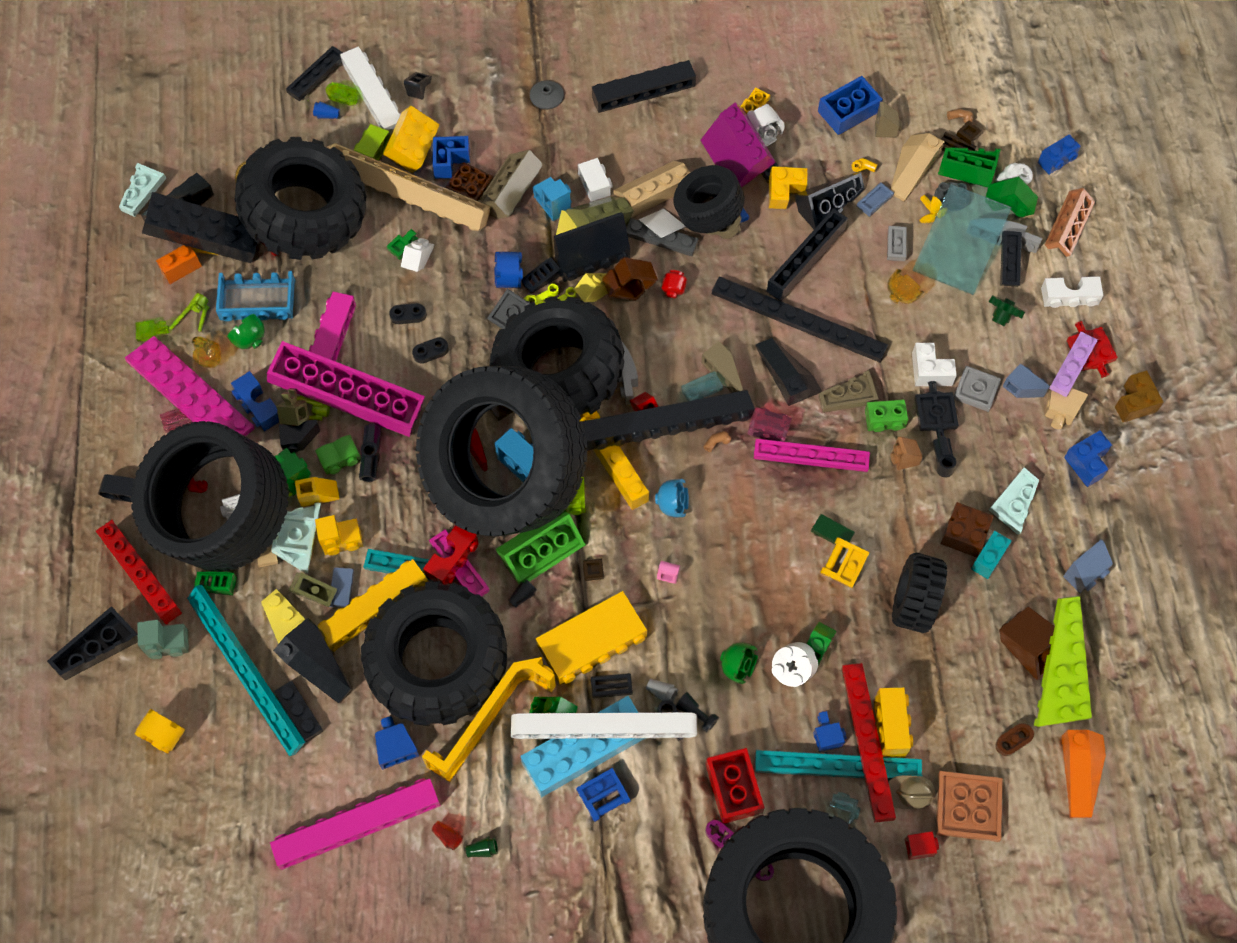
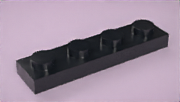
[286,46,343,102]

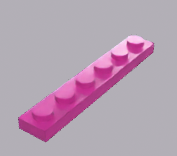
[753,439,870,472]

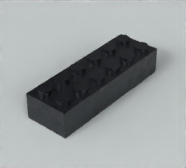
[142,192,257,264]

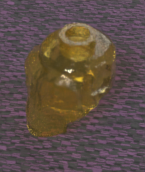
[192,337,221,368]

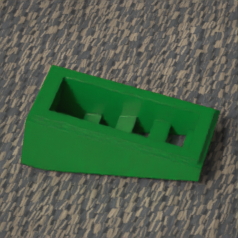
[193,572,237,596]

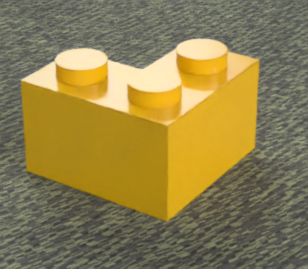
[769,166,807,209]
[315,515,364,556]

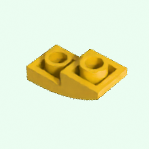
[740,87,770,114]

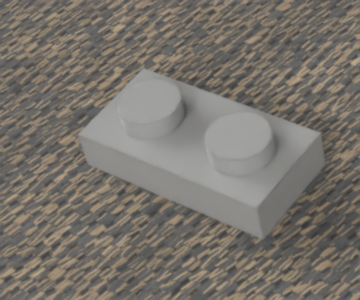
[887,226,907,261]

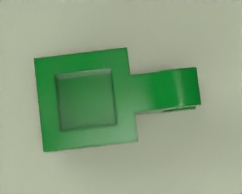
[386,229,418,260]

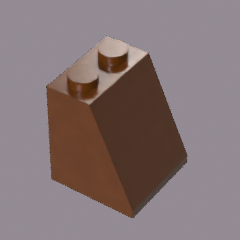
[999,606,1055,681]

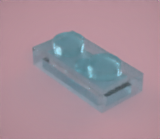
[681,371,723,401]

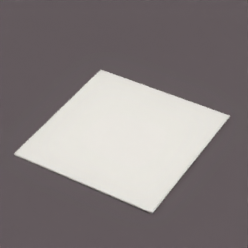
[639,208,686,238]

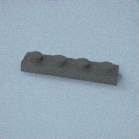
[626,218,698,256]

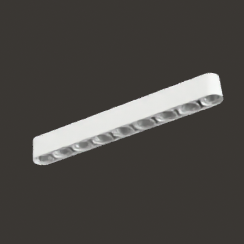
[511,712,697,739]

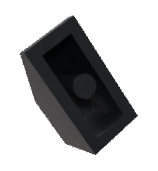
[279,419,320,453]

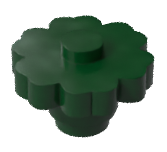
[989,295,1025,327]

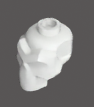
[995,162,1033,185]

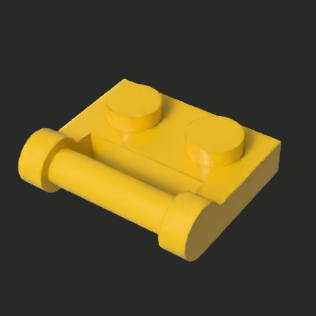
[820,538,870,588]

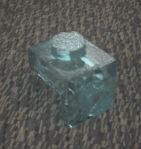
[830,792,860,824]

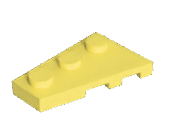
[261,589,305,644]

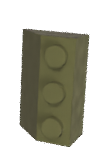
[566,197,634,227]

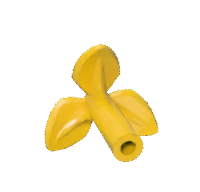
[919,195,948,223]

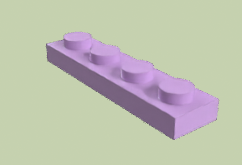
[1049,332,1098,397]

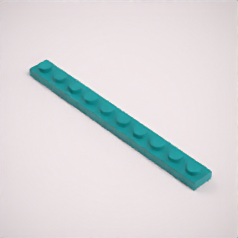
[187,585,305,756]

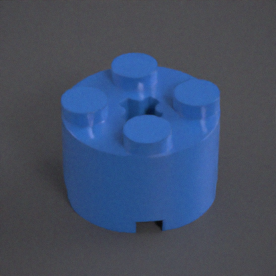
[494,251,523,288]

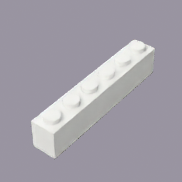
[340,46,401,137]

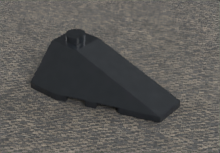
[755,338,822,406]

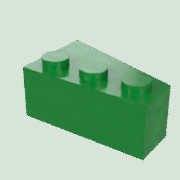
[938,148,1001,188]

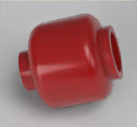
[661,270,687,298]

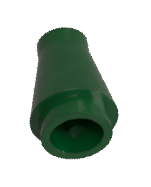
[465,836,498,858]

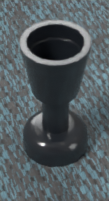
[676,692,719,733]

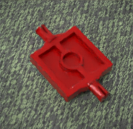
[1066,321,1118,378]

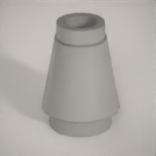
[646,679,678,702]

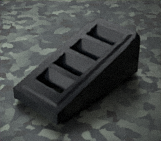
[521,257,561,294]

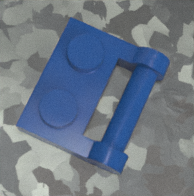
[576,768,631,822]

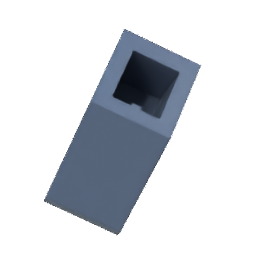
[1003,363,1050,398]

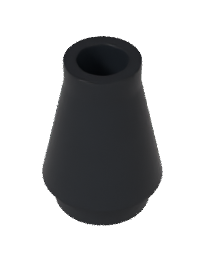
[508,579,537,608]

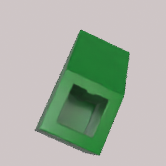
[806,622,837,666]
[529,697,578,713]

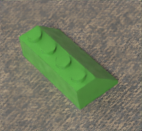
[496,510,585,585]

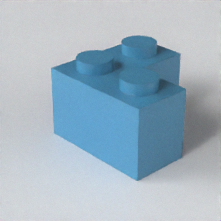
[533,177,572,221]

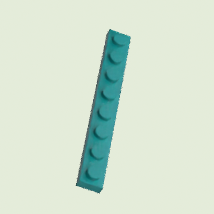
[755,750,922,780]

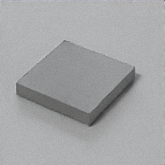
[954,366,1001,412]

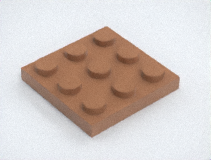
[936,771,1002,842]

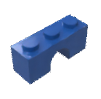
[231,371,280,432]

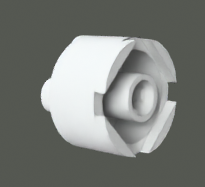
[747,104,785,146]
[772,642,818,687]

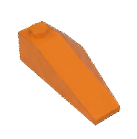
[1062,730,1106,818]

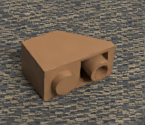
[890,437,922,470]

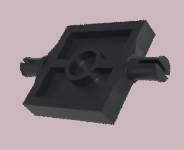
[915,381,959,438]

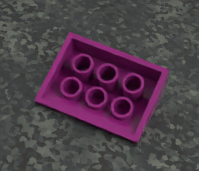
[701,102,776,188]

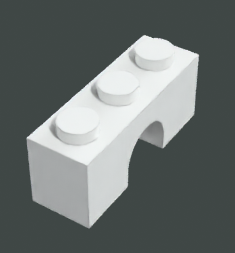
[1041,277,1103,308]

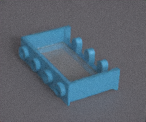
[216,271,295,321]

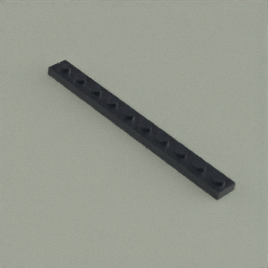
[711,276,888,363]

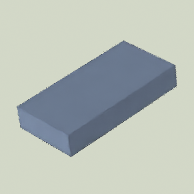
[857,182,894,217]
[329,568,354,608]

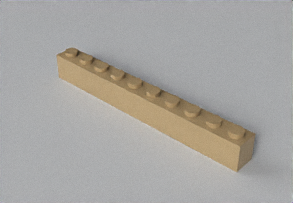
[327,143,491,231]

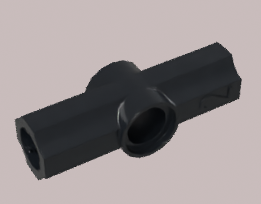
[359,423,382,482]

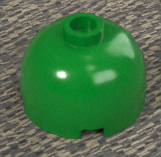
[227,314,265,349]
[720,642,758,684]

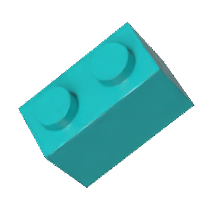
[971,530,1012,579]

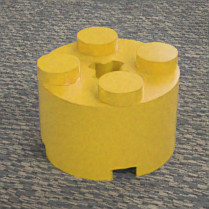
[134,708,185,754]

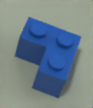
[433,136,470,179]
[1064,430,1112,487]

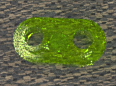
[326,82,360,106]

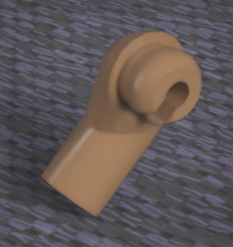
[947,109,973,123]
[703,431,731,452]

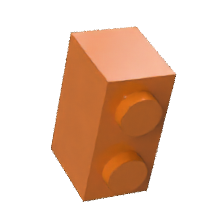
[156,245,202,284]

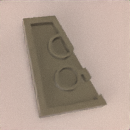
[818,370,879,413]

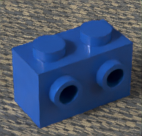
[1038,134,1081,175]

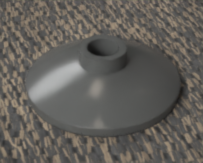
[530,80,564,110]

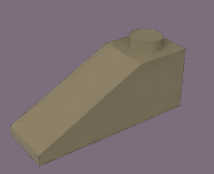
[701,341,743,393]

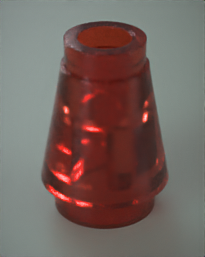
[431,821,463,850]

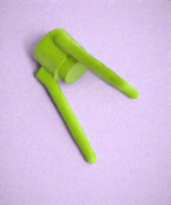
[169,293,210,332]
[297,395,330,421]

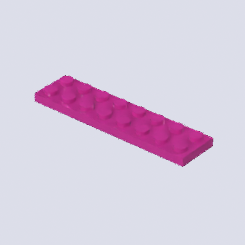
[125,336,255,437]

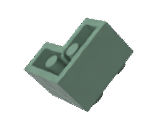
[137,620,189,659]

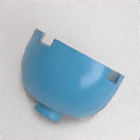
[655,479,689,518]

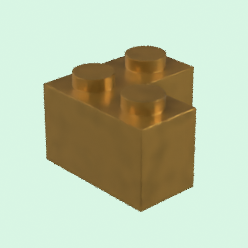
[1115,370,1164,423]

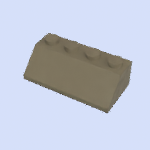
[478,150,543,219]

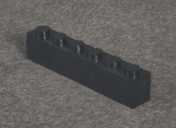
[592,60,696,113]
[766,208,848,301]

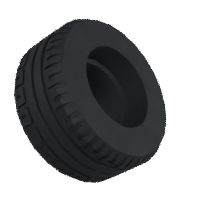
[673,165,745,233]

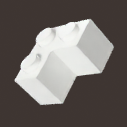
[912,343,956,386]

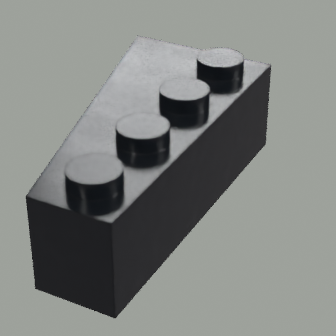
[47,606,138,681]

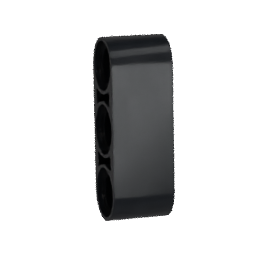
[98,474,134,502]

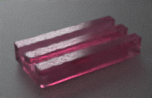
[160,409,192,433]

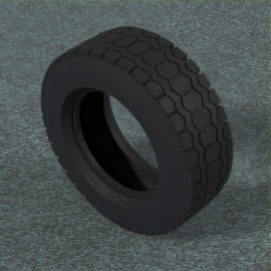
[416,366,587,536]

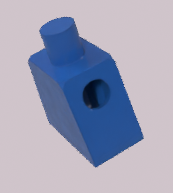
[375,716,419,770]

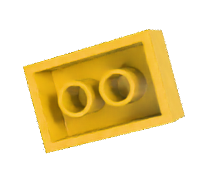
[383,105,440,173]
[874,688,913,758]

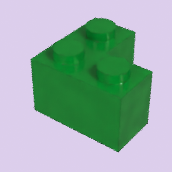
[984,176,1038,218]
[275,448,311,496]

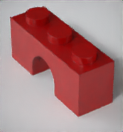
[423,525,479,585]

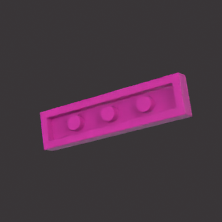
[429,530,490,597]

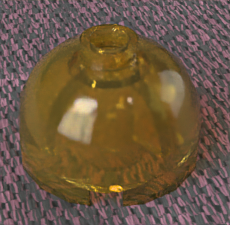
[887,269,924,304]

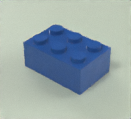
[818,76,883,135]

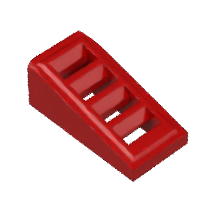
[470,428,488,472]

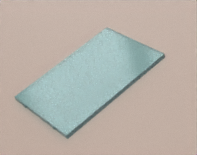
[912,184,1012,295]

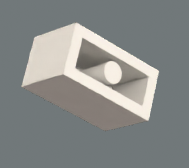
[578,158,612,202]

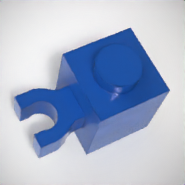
[813,711,847,753]

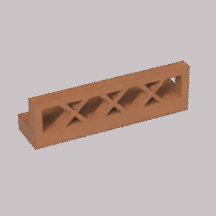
[1045,188,1095,257]

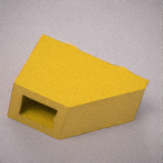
[295,477,340,507]

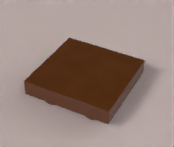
[445,162,493,201]

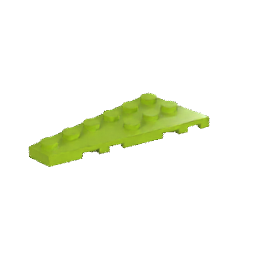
[1034,596,1092,727]

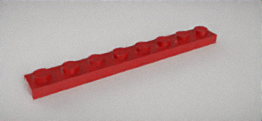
[842,663,896,823]

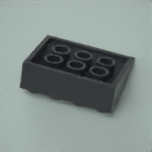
[554,212,630,282]

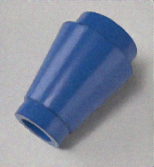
[313,101,340,119]

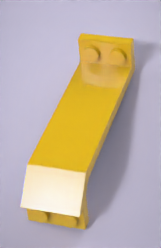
[422,657,556,783]

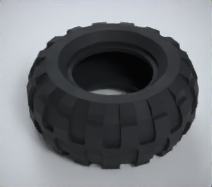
[234,137,367,260]
[490,297,625,415]
[361,581,508,726]

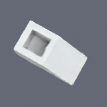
[401,238,434,272]

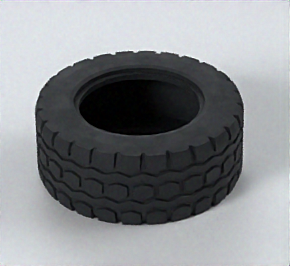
[703,808,897,943]

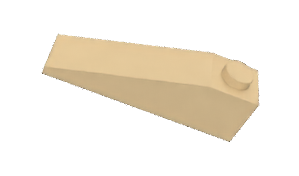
[890,133,944,202]

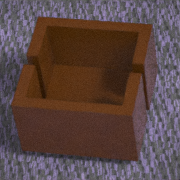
[602,257,658,301]
[940,502,994,558]

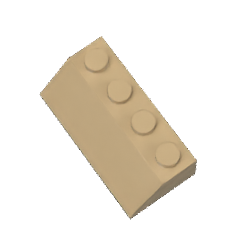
[614,161,690,218]

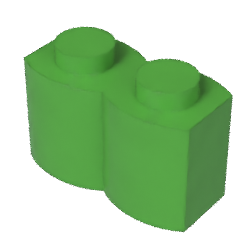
[315,435,361,475]

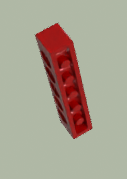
[96,520,182,625]

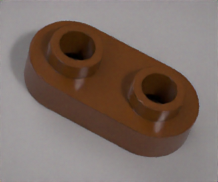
[995,723,1034,756]

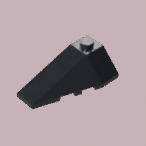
[795,172,865,230]
[273,618,352,703]

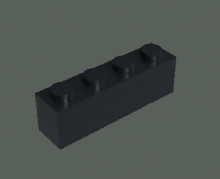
[141,173,214,222]

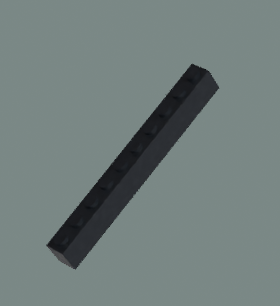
[583,390,755,451]

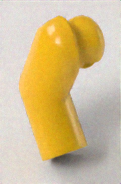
[851,158,878,172]

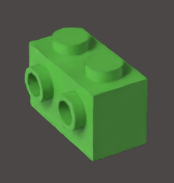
[865,400,908,432]

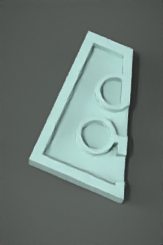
[119,163,166,217]
[988,468,1039,535]

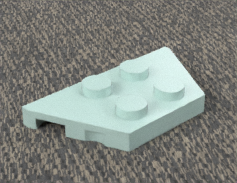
[271,502,321,574]

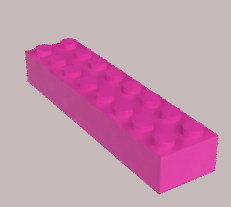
[267,341,425,437]

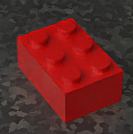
[705,748,765,824]

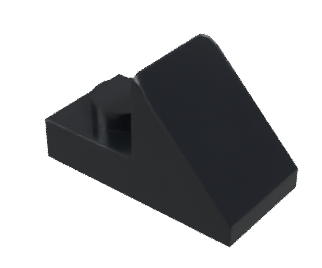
[404,72,432,100]

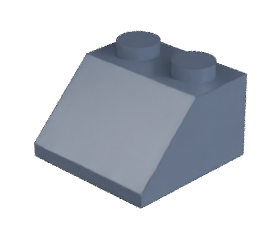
[1063,539,1113,593]

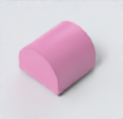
[657,561,680,584]

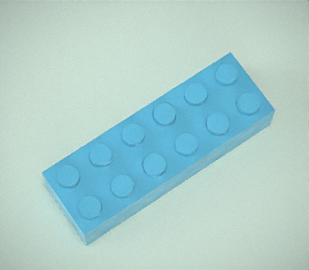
[520,696,645,798]

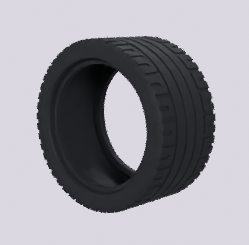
[131,421,289,572]

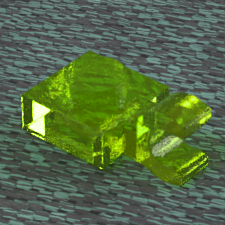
[136,320,169,342]

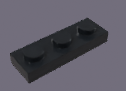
[1000,231,1022,287]
[274,680,323,742]

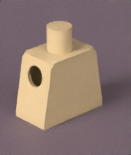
[1045,388,1088,429]

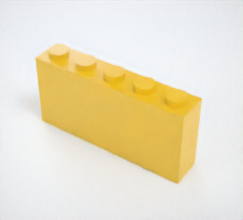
[536,591,647,684]

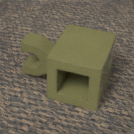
[276,388,310,426]

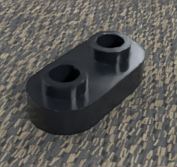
[389,303,427,324]
[412,337,449,364]

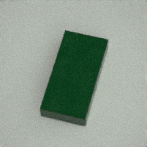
[811,514,855,550]

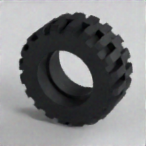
[892,552,947,633]

